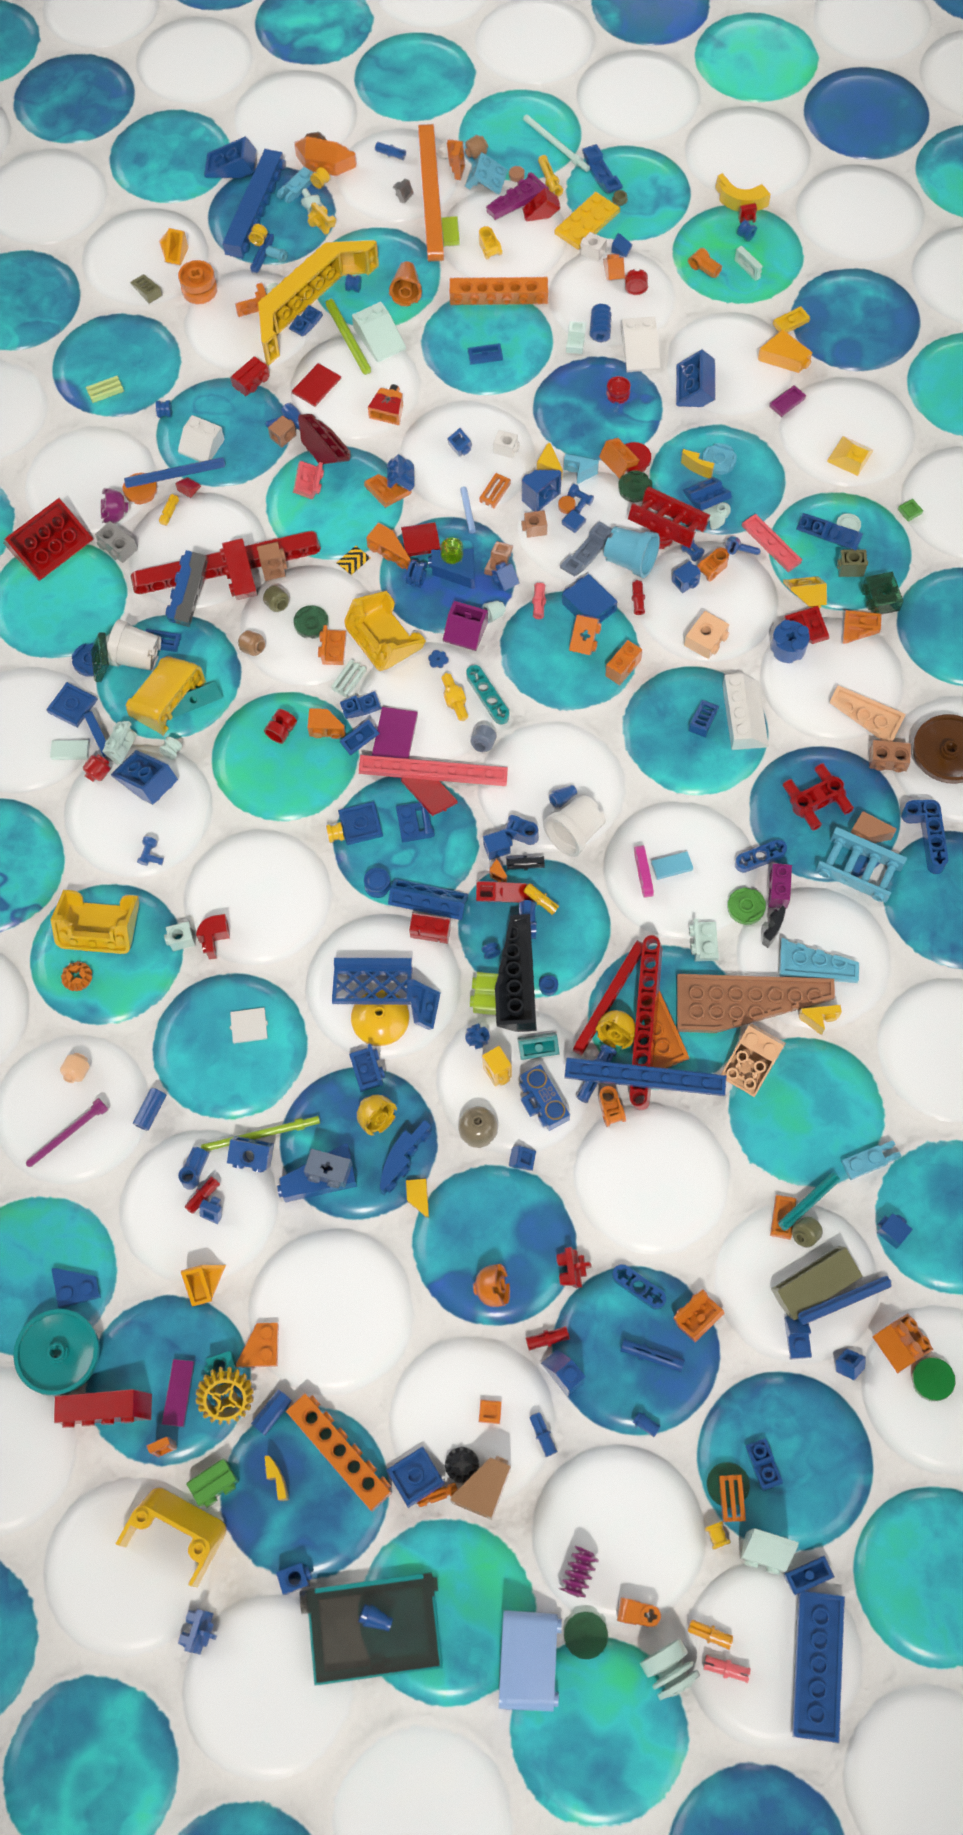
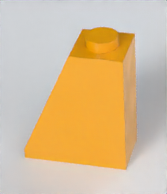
[758,330,812,373]

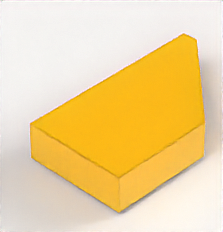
[406,1179,429,1218]

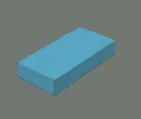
[651,851,693,880]

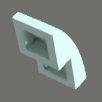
[566,321,586,354]

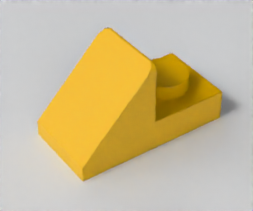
[798,1005,842,1035]

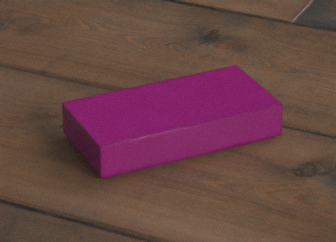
[770,385,806,417]

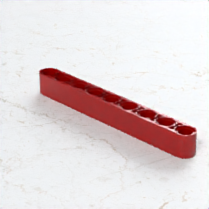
[629,935,663,1110]

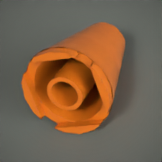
[389,261,422,306]

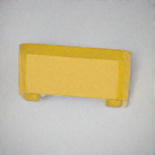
[115,1488,227,1588]

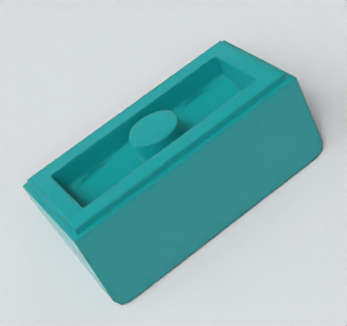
[517,1033,560,1060]

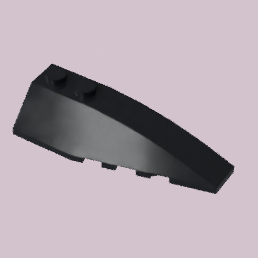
[495,914,537,1032]

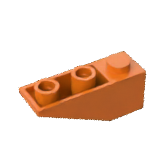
[366,522,411,570]

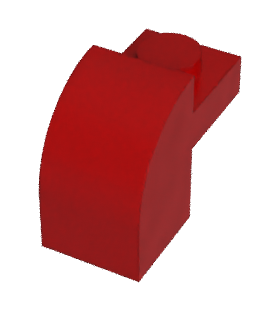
[196,914,230,960]

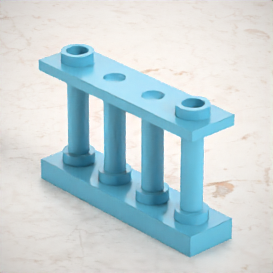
[816,827,907,903]

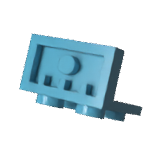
[465,152,508,195]

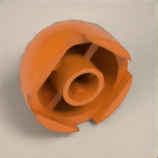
[473,1264,510,1307]

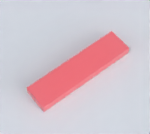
[742,514,802,572]

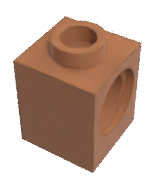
[268,415,296,448]
[521,510,548,538]

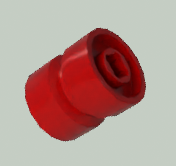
[264,709,297,744]

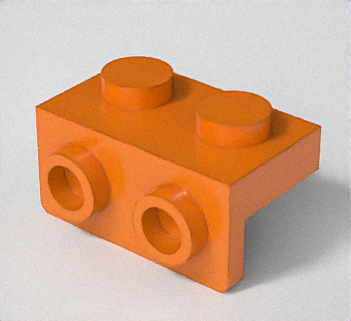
[674,1289,725,1342]

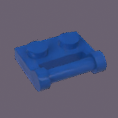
[396,802,435,843]

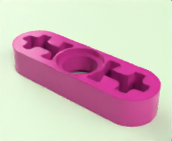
[634,845,654,898]

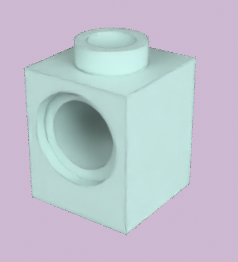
[164,922,195,951]

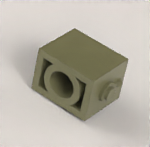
[837,550,868,577]

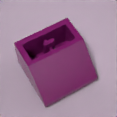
[443,601,488,651]

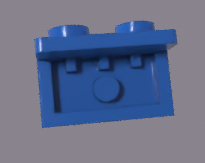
[387,454,414,491]
[349,1044,385,1092]

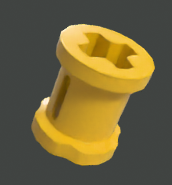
[704,1521,731,1550]

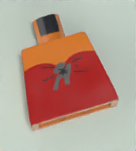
[368,384,403,425]

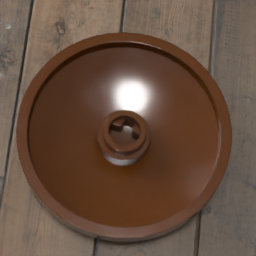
[913,714,963,784]

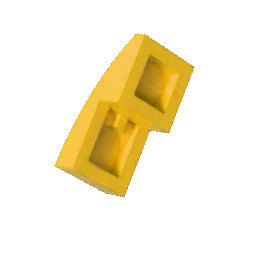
[681,449,715,478]
[265,1456,289,1502]

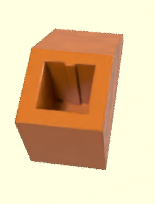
[603,254,625,280]
[307,708,346,739]

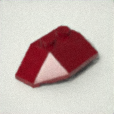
[298,414,351,464]

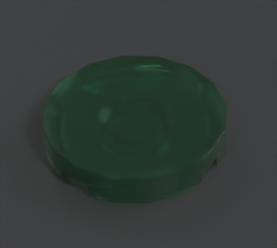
[618,471,652,502]
[293,605,329,639]
[706,1462,750,1508]
[564,1611,608,1660]

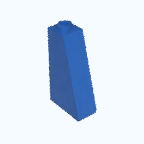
[277,1143,357,1203]

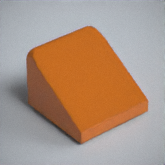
[489,859,507,883]

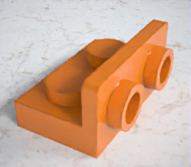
[447,140,465,180]
[318,625,347,665]

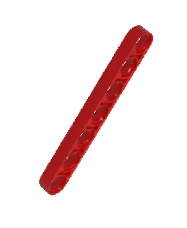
[572,940,643,1056]

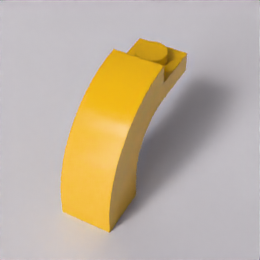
[716,173,771,212]

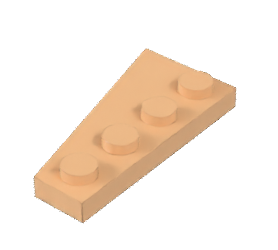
[830,685,906,742]

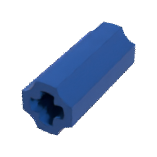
[132,1087,167,1131]
[251,1389,293,1436]

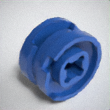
[406,560,427,587]
[364,868,391,898]

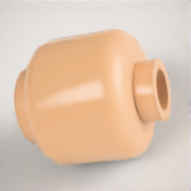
[60,1053,90,1084]

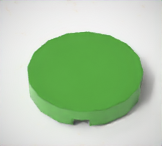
[727,887,766,925]

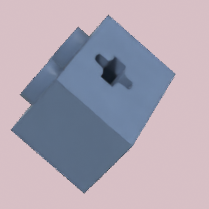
[304,1149,352,1189]

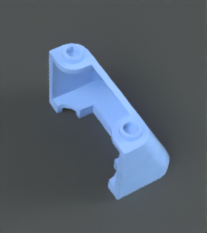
[499,1610,562,1712]

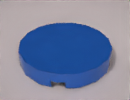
[72,643,107,677]

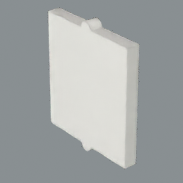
[230,1008,268,1044]

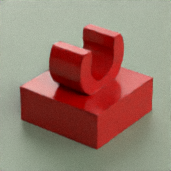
[738,203,757,223]

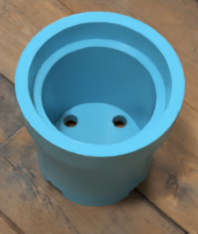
[604,526,660,578]

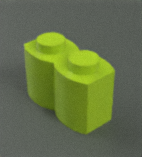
[470,972,498,1015]

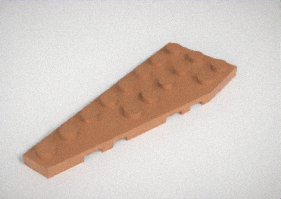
[677,974,835,1033]

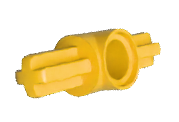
[441,673,468,721]

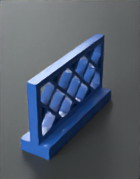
[332,958,413,1005]

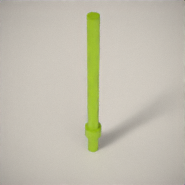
[201,1116,320,1151]

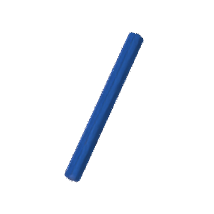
[124,457,225,488]

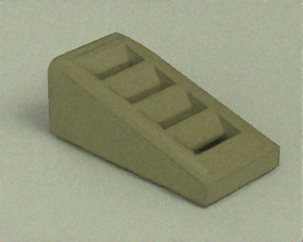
[130,274,162,304]

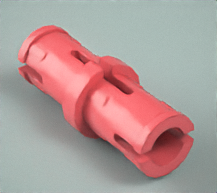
[532,583,546,619]
[703,1655,751,1683]

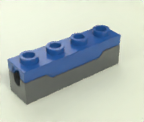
[165,550,208,627]

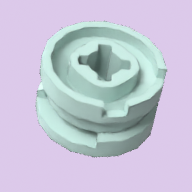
[836,514,861,531]

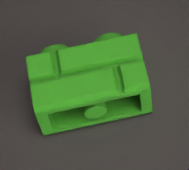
[186,1458,239,1508]

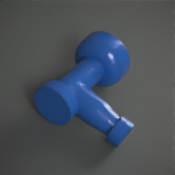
[568,483,594,514]
[137,836,164,866]

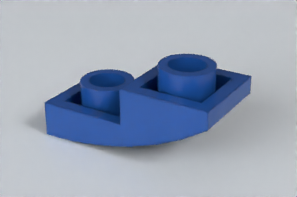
[289,305,323,337]
[340,691,382,719]
[745,1438,783,1492]

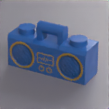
[518,1064,570,1131]

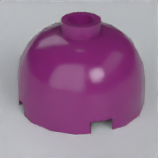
[100,488,128,523]

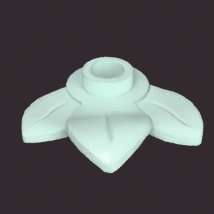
[703,502,731,530]

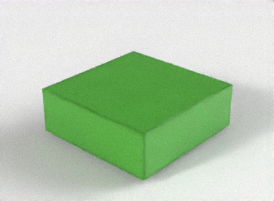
[898,498,923,522]

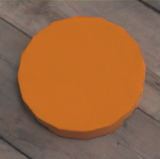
[122,473,158,505]

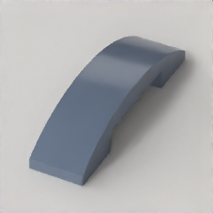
[560,521,612,577]

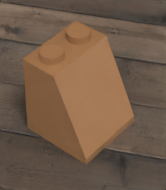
[450,1456,511,1520]

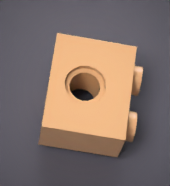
[684,611,730,660]

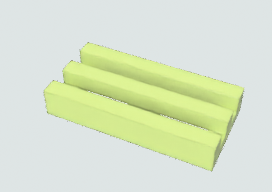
[86,376,124,403]

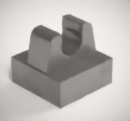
[393,179,414,203]

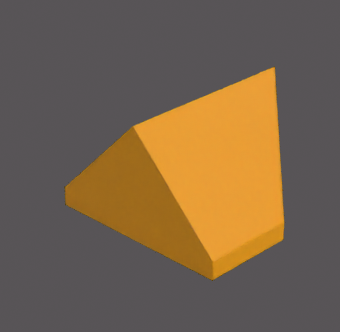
[159,228,189,265]
[181,1265,226,1307]

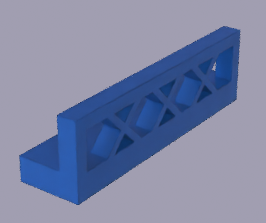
[388,878,469,920]

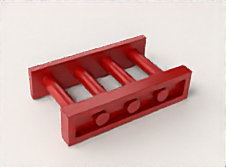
[628,487,711,548]

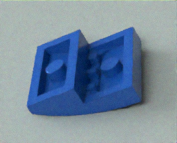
[683,477,732,511]

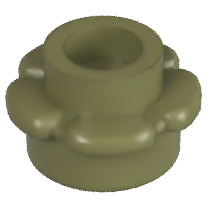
[612,190,628,206]

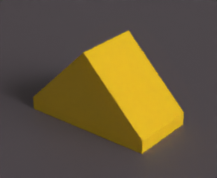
[537,443,563,480]

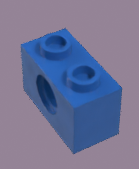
[227,1136,274,1172]

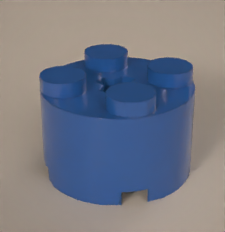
[770,620,810,663]

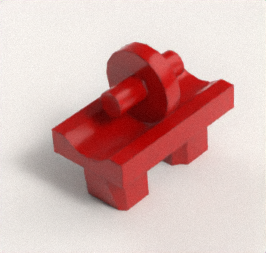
[556,1247,592,1288]

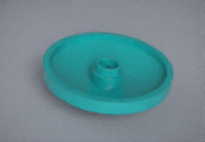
[13,1309,100,1396]

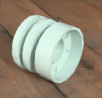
[640,1639,700,1700]

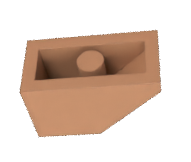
[851,811,897,843]

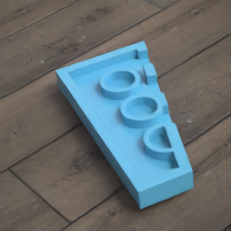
[779,938,859,983]

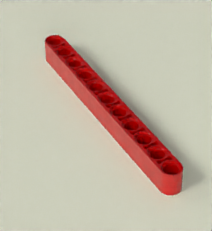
[130,531,321,594]

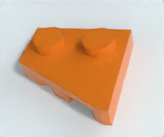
[364,474,412,508]
[842,610,882,644]
[236,1323,279,1368]

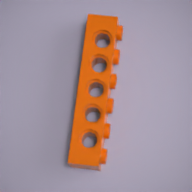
[449,277,548,305]
[286,1394,392,1512]

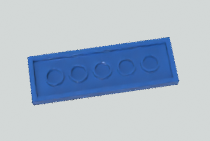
[792,1591,845,1743]

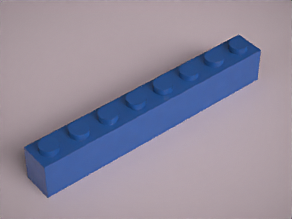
[222,149,286,259]

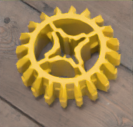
[196,1366,254,1425]

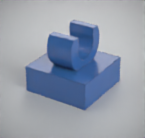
[199,1196,222,1224]

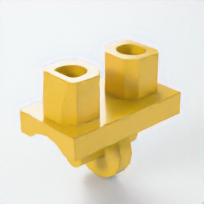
[308,202,336,234]

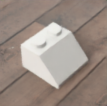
[178,415,224,462]

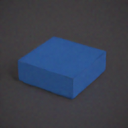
[562,510,586,533]

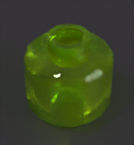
[440,537,464,564]

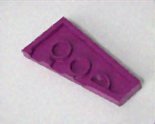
[486,172,548,220]

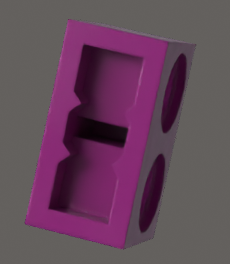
[768,863,792,909]

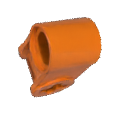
[697,548,729,582]
[598,1086,626,1127]
[617,1597,661,1627]

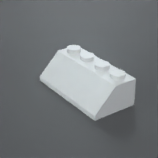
[722,674,769,750]

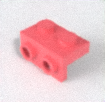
[293,461,324,499]

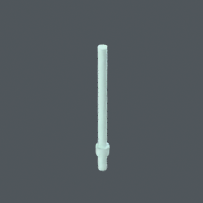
[523,115,590,172]

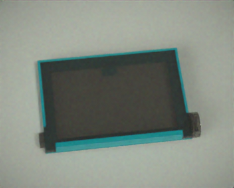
[299,1573,442,1686]

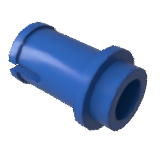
[632,1412,661,1437]

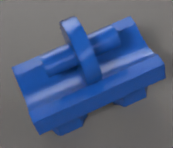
[178,1609,217,1655]

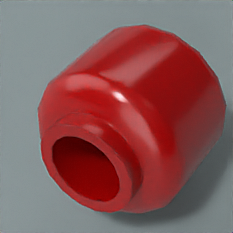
[83,754,111,782]

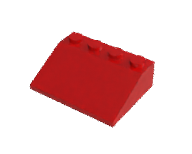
[3,498,94,581]

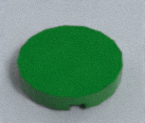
[912,1357,956,1401]

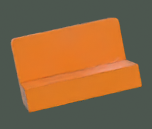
[599,438,639,479]

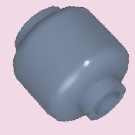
[470,725,497,752]

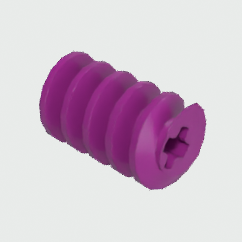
[559,1545,599,1598]

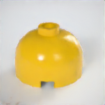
[596,1010,636,1049]
[357,1094,397,1136]

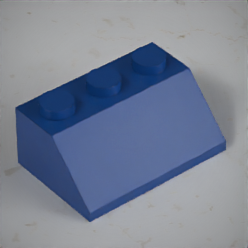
[676,349,715,407]

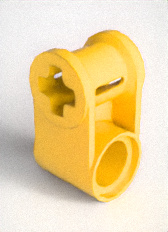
[479,226,502,260]

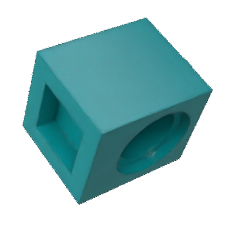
[204,1351,237,1376]

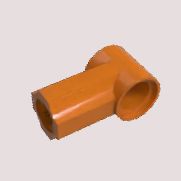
[688,248,722,278]

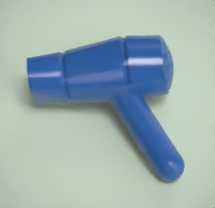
[265,403,301,431]
[725,536,761,555]

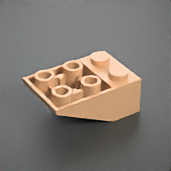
[721,1023,786,1097]

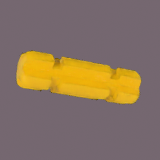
[159,494,179,526]

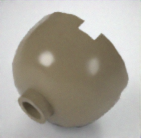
[458,1106,498,1148]

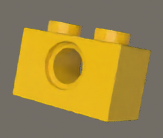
[482,1046,512,1087]

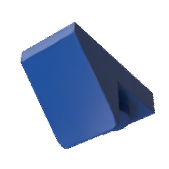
[784,1316,812,1360]

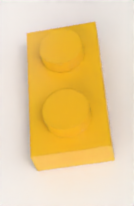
[773,306,810,333]

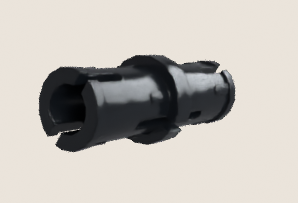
[506,856,545,871]

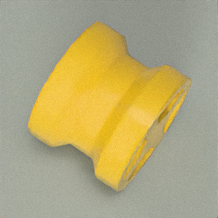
[310,167,330,189]
[248,224,268,246]
[326,822,344,843]

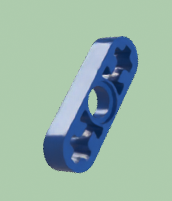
[83,711,107,758]
[735,840,787,873]
[612,1264,666,1310]

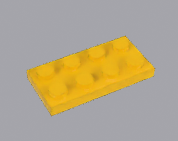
[554,192,620,250]

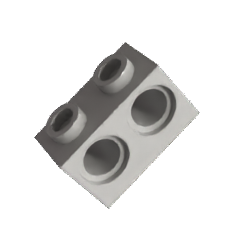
[95,521,138,563]

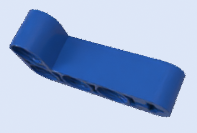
[901,799,948,874]

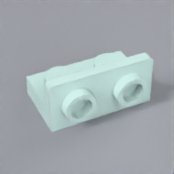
[102,721,137,765]
[689,919,719,961]

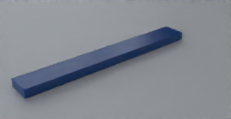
[564,1058,727,1096]

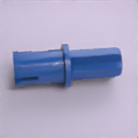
[375,142,406,160]
[530,1413,558,1458]

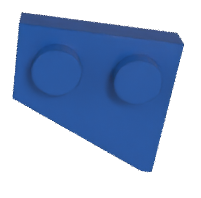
[408,979,441,1030]
[51,1268,101,1309]

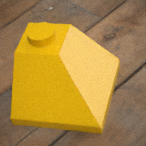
[827,436,874,476]
[783,576,827,608]

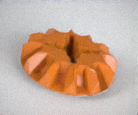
[61,961,92,991]

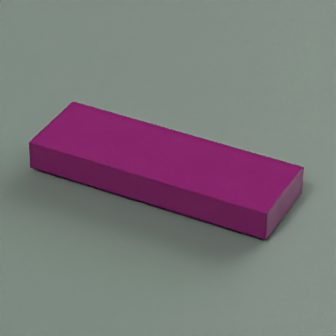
[162,1359,195,1427]

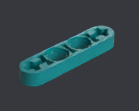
[466,665,509,725]

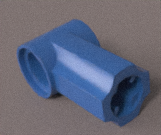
[519,900,537,939]
[178,1147,210,1190]

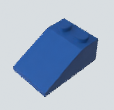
[204,136,257,178]
[110,750,178,805]

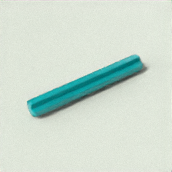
[778,1173,840,1231]

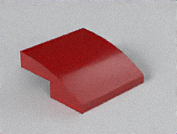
[401,522,440,557]

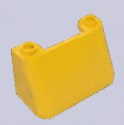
[344,591,426,671]
[126,656,206,736]
[50,890,139,954]

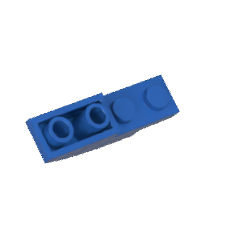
[796,513,863,551]
[380,1120,432,1195]

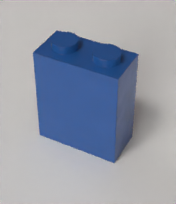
[562,574,618,623]

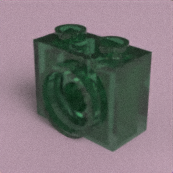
[861,571,904,614]

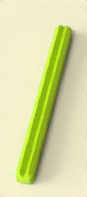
[325,299,371,375]

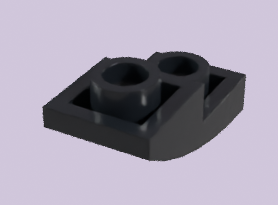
[762,906,786,948]

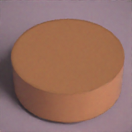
[509,166,525,182]

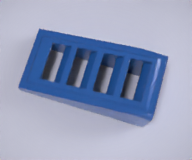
[689,700,719,738]

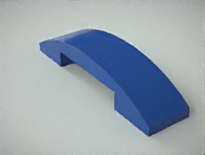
[582,144,623,193]

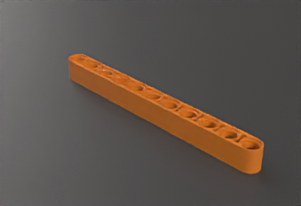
[418,124,444,262]

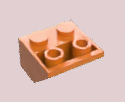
[872,1314,934,1374]

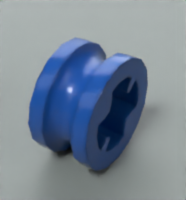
[481,942,501,959]

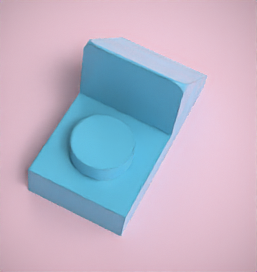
[564,454,599,484]

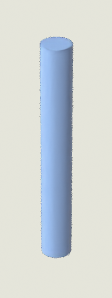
[460,487,476,534]

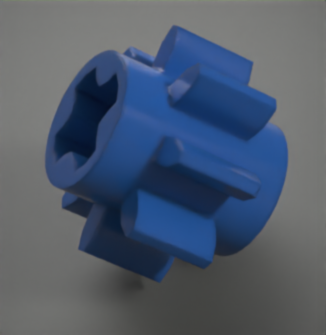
[465,1023,490,1049]

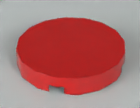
[625,442,652,474]

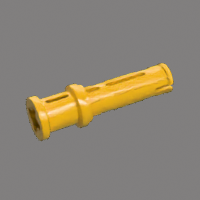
[538,155,563,197]

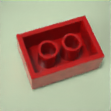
[220,538,257,600]

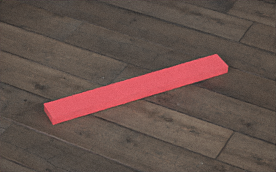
[359,755,508,786]

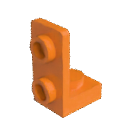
[235,283,266,317]

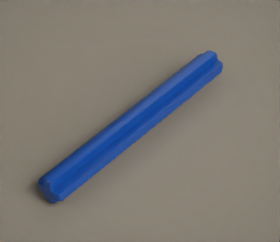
[798,1276,892,1325]

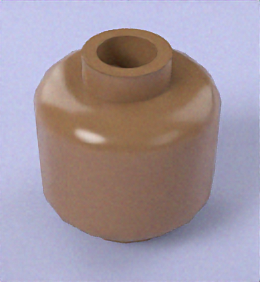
[464,135,488,160]
[238,630,265,656]

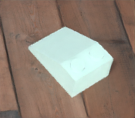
[352,302,406,363]
[740,1528,799,1575]

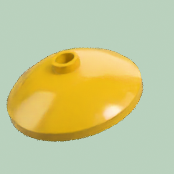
[351,990,409,1046]

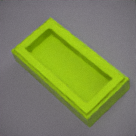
[441,216,460,246]

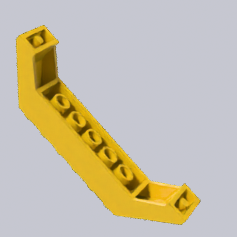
[258,240,379,366]

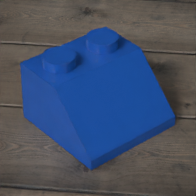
[522,470,562,512]

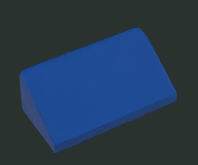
[339,719,380,756]
[783,1555,835,1596]

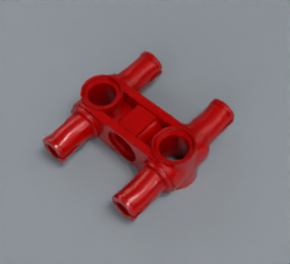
[783,763,854,831]

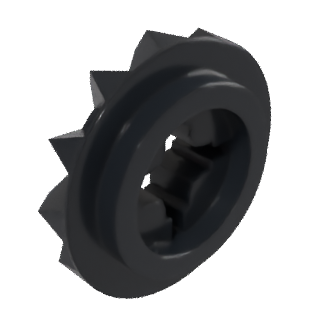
[445,1447,479,1483]

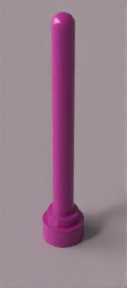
[26,1098,109,1167]

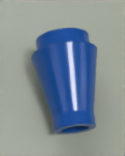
[549,785,577,808]
[358,1604,393,1631]

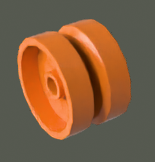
[178,260,217,304]

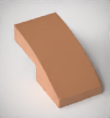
[484,541,513,576]

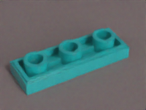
[171,682,222,718]

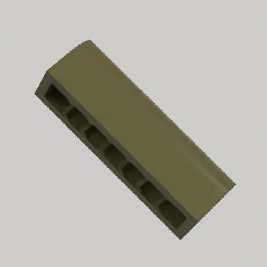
[771,1246,863,1320]

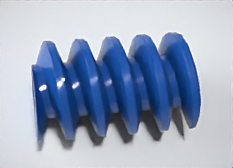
[590,303,612,343]

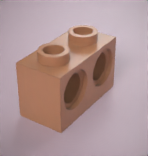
[257,542,287,581]
[869,740,911,772]

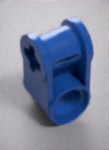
[503,815,539,845]

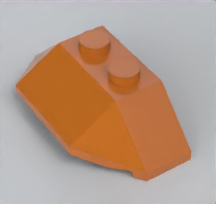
[294,136,357,176]

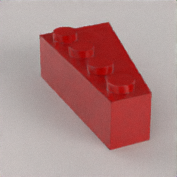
[54,1389,152,1428]

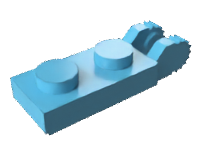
[277,167,314,203]
[841,1141,901,1180]

